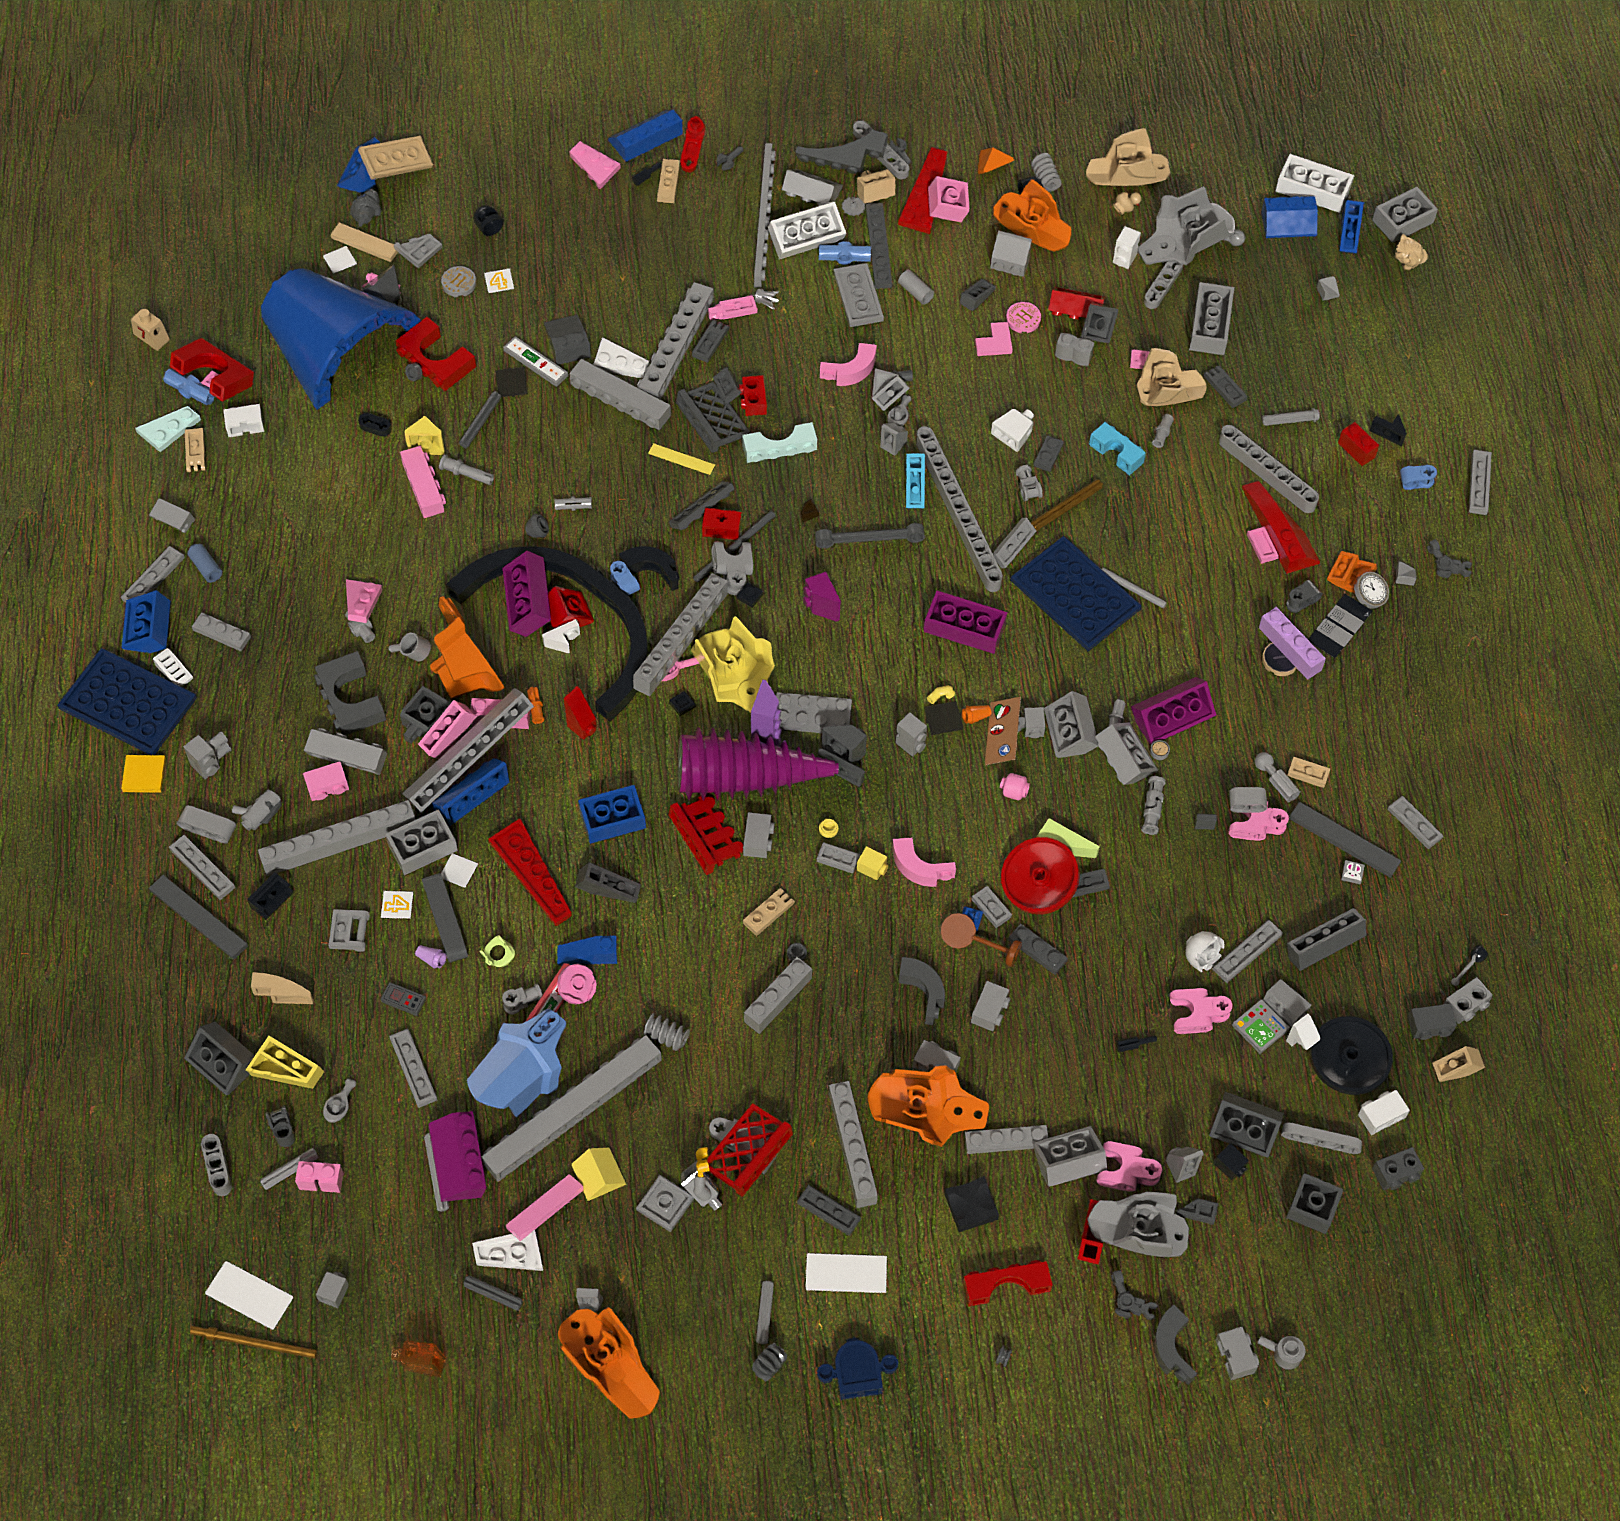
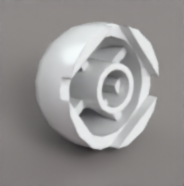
[1185,931,1225,972]

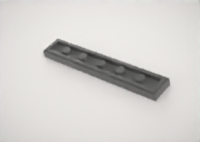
[1289,802,1401,878]
[149,875,248,960]

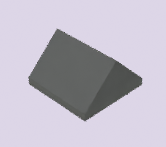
[1081,302,1119,343]

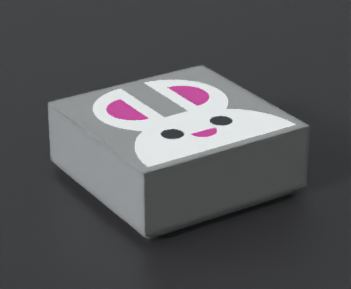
[1341,860,1365,884]

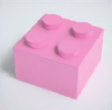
[928,176,970,222]

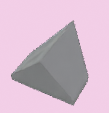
[872,368,910,411]

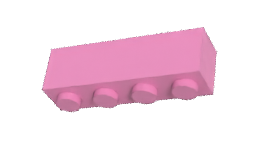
[400,446,446,518]

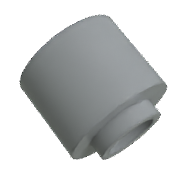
[389,632,431,662]
[1258,1336,1305,1370]

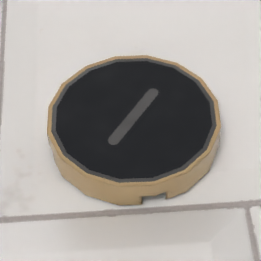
[1262,643,1297,676]

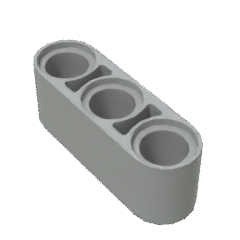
[177,805,236,844]
[201,1134,232,1196]

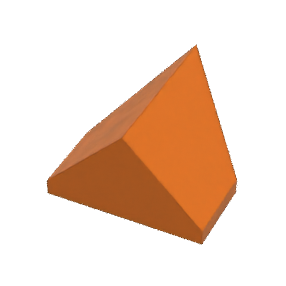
[978,147,1014,174]

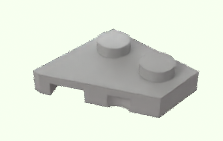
[394,234,442,268]

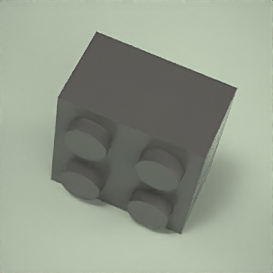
[1286,1173,1344,1234]

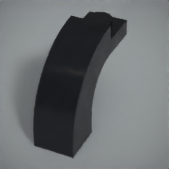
[619,546,680,591]

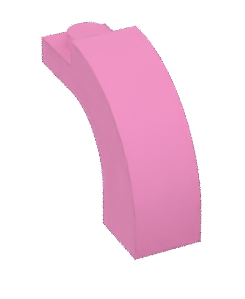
[820,343,877,386]
[892,838,956,887]

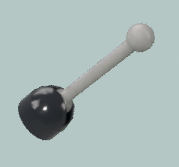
[1451,945,1488,986]

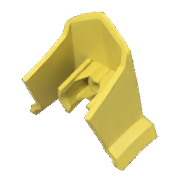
[691,616,775,713]

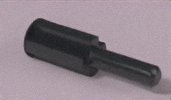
[632,162,662,186]
[1116,1036,1157,1052]

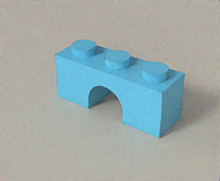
[1089,422,1146,475]

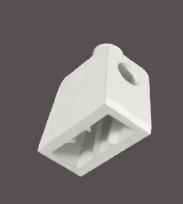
[991,409,1034,452]

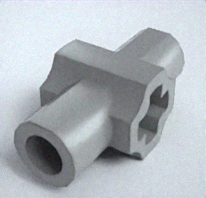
[345,611,375,643]

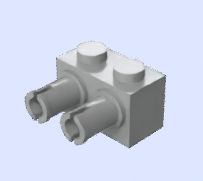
[183,731,231,779]

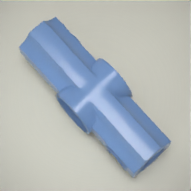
[819,241,871,265]
[163,369,215,405]

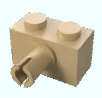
[857,170,895,204]

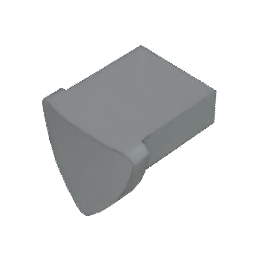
[576,1288,603,1313]

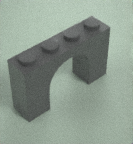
[314,651,386,736]

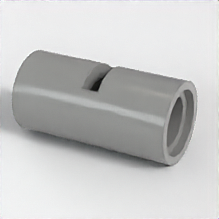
[898,270,934,305]

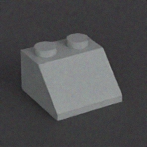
[991,231,1032,277]

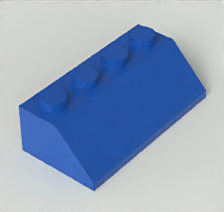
[608,110,683,162]
[432,758,509,827]

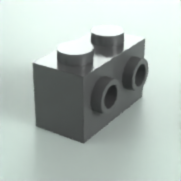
[1372,1147,1424,1191]

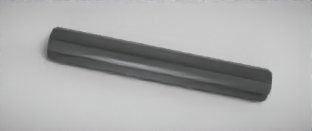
[459,391,501,449]

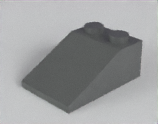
[544,315,591,365]

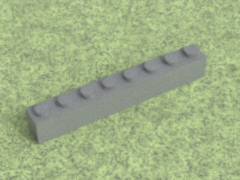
[402,688,534,812]
[258,800,415,877]

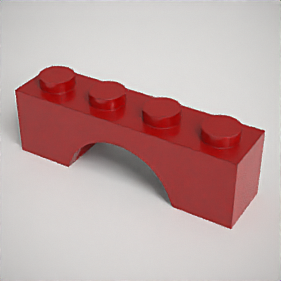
[963,1260,1053,1307]

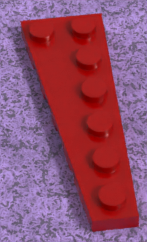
[898,147,947,234]
[488,818,572,927]

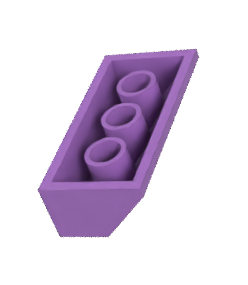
[751,679,782,746]

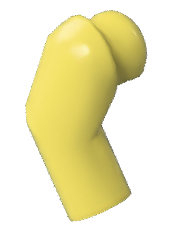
[927,685,955,704]

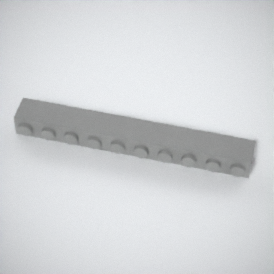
[481,1035,662,1182]

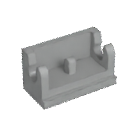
[149,498,195,533]
[1263,979,1311,1027]

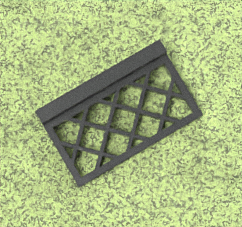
[676,382,750,453]

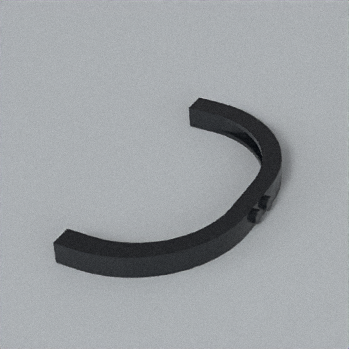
[446,546,648,722]

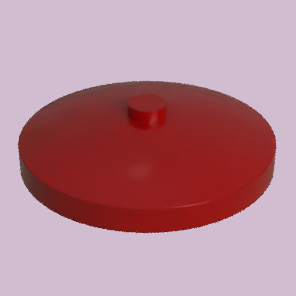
[1001,837,1080,915]

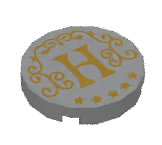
[441,266,476,297]

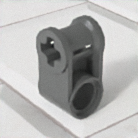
[1286,580,1323,613]
[265,1105,295,1147]

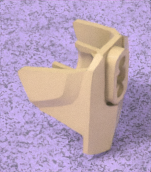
[1136,348,1206,406]

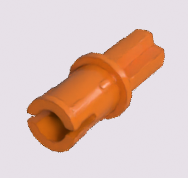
[527,687,544,724]

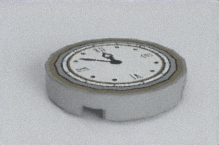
[1354,572,1389,608]

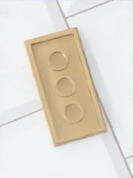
[358,136,433,180]

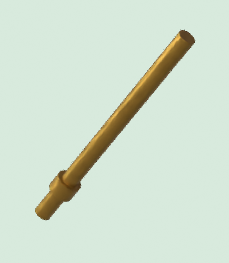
[190,1326,317,1359]

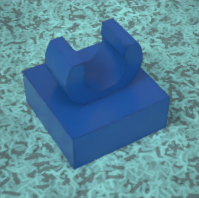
[962,906,983,932]

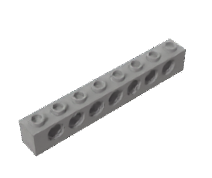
[637,282,714,400]
[633,573,728,697]

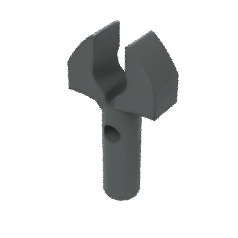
[890,138,911,165]
[717,146,743,170]

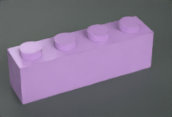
[1259,607,1326,680]

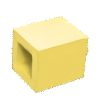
[857,846,888,880]

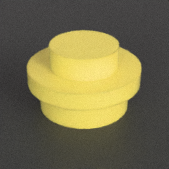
[819,819,838,838]

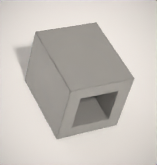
[316,1272,349,1308]

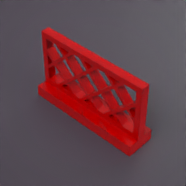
[707,1103,793,1197]

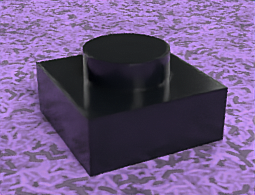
[737,582,763,608]

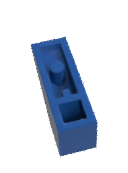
[1339,200,1364,254]
[557,936,617,965]

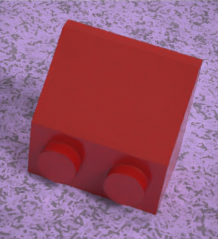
[548,586,594,629]

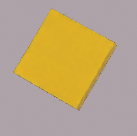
[121,755,166,793]

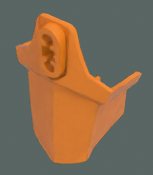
[430,596,505,699]
[868,1065,989,1147]

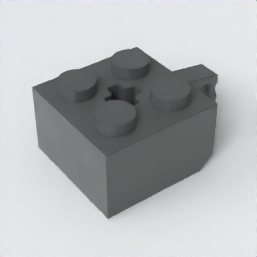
[400,686,451,744]

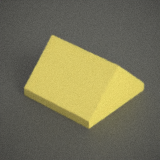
[405,416,445,455]
[571,1148,626,1201]

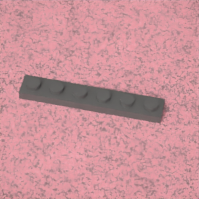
[866,203,892,289]

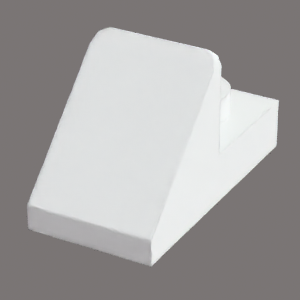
[542,619,580,653]
[1286,1014,1320,1050]

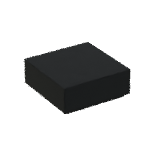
[669,691,696,716]

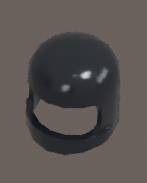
[473,205,504,236]

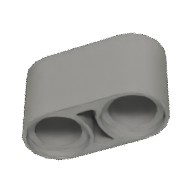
[1229,787,1267,813]

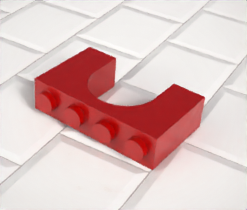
[396,317,476,391]
[170,338,254,402]

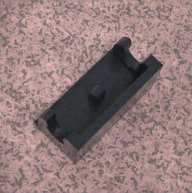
[247,872,294,920]

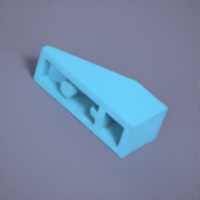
[906,454,925,508]

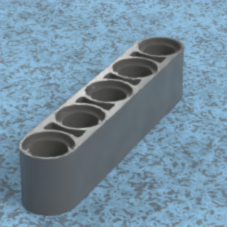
[422,873,468,963]

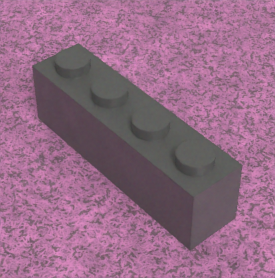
[1287,908,1367,971]

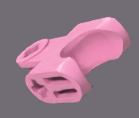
[1228,801,1289,841]
[1169,988,1232,1034]
[1097,1141,1162,1192]

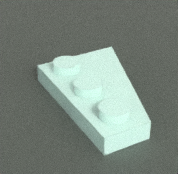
[135,406,201,452]

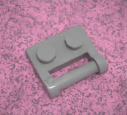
[329,909,370,952]

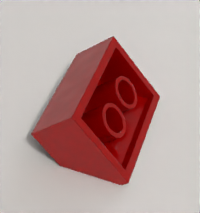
[1048,287,1106,319]

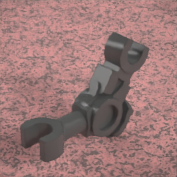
[1426,539,1472,578]
[1111,1270,1157,1320]

